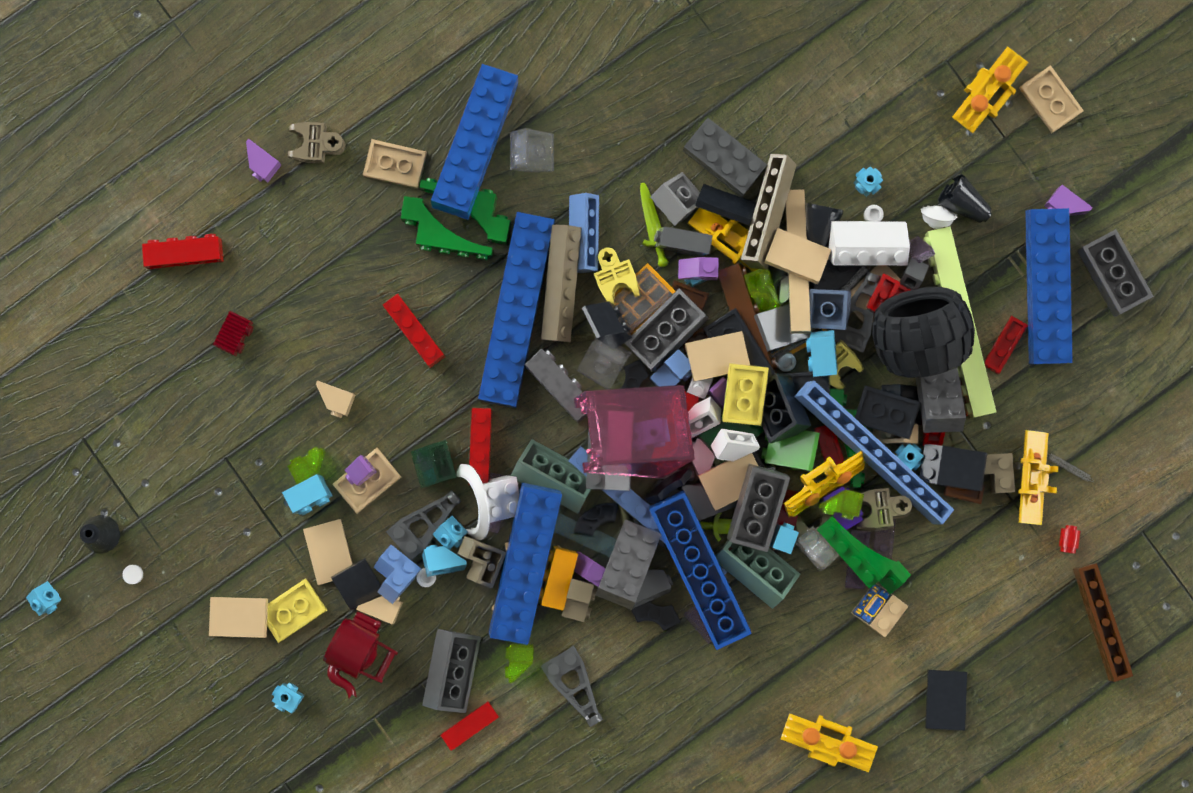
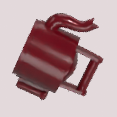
[323,612,398,699]

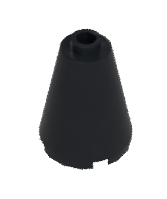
[938,173,992,223]
[806,203,844,247]
[80,515,121,553]

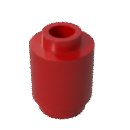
[1059,525,1081,554]

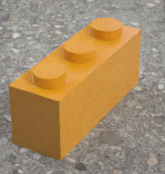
[539,546,578,611]

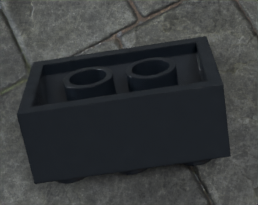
[762,373,811,443]

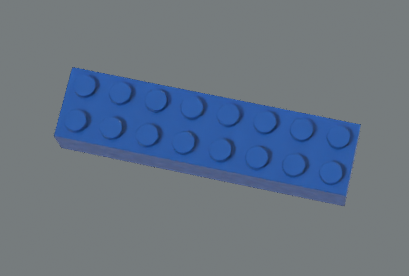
[431,64,518,220]
[1025,208,1072,364]
[489,483,562,645]
[649,490,752,650]

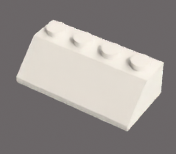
[828,221,910,265]

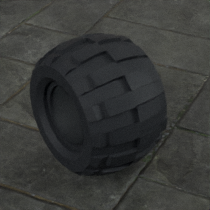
[872,287,975,378]

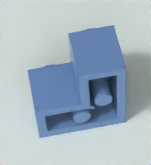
[650,349,692,396]
[373,545,421,604]

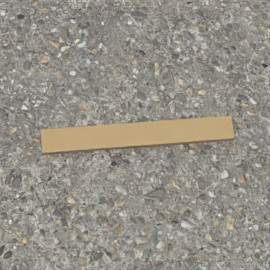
[785,190,811,334]

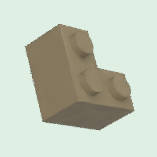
[984,453,1015,494]
[457,536,506,588]
[562,578,597,622]

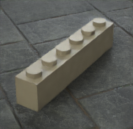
[741,154,797,270]
[541,225,582,342]

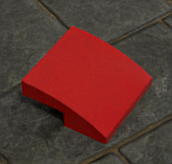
[866,273,910,314]

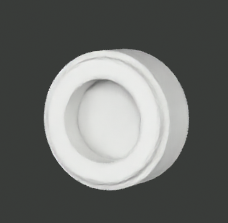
[864,205,884,221]
[776,351,796,372]
[123,565,143,584]
[416,568,436,587]

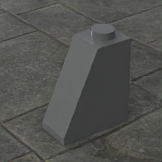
[654,227,713,258]
[681,482,737,521]
[628,570,673,610]

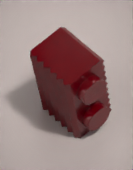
[213,311,254,356]

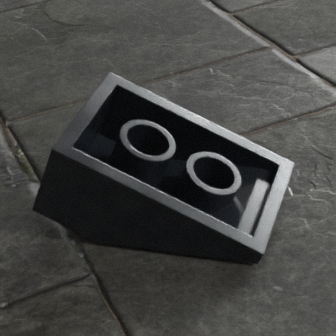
[920,444,988,491]

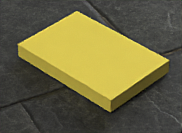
[722,363,769,426]
[267,578,328,643]

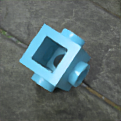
[854,166,883,197]
[895,443,923,470]
[433,516,468,550]
[26,581,61,616]
[272,682,305,713]

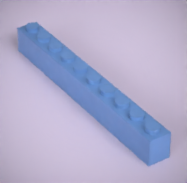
[795,381,954,524]

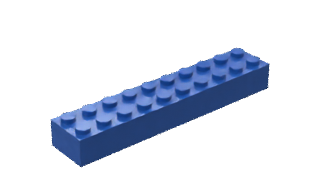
[478,212,555,408]

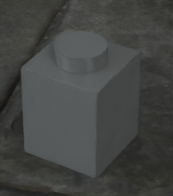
[900,258,929,290]

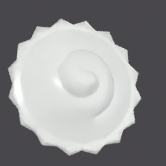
[921,205,957,229]

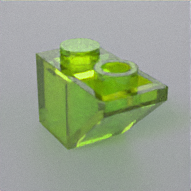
[744,268,780,313]
[287,447,326,484]
[818,489,864,520]
[505,643,534,683]

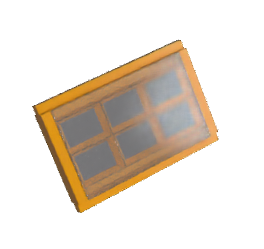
[606,263,676,335]

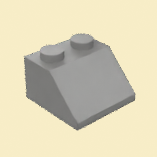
[650,172,700,226]

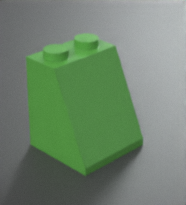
[761,430,820,473]

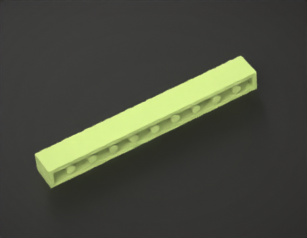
[923,226,996,419]

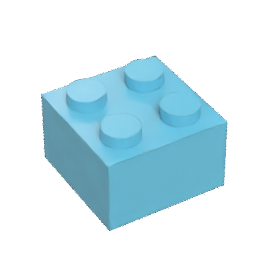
[806,330,838,377]
[282,474,333,515]

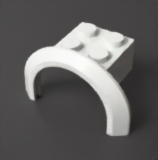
[457,464,519,540]

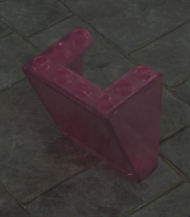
[574,385,695,478]

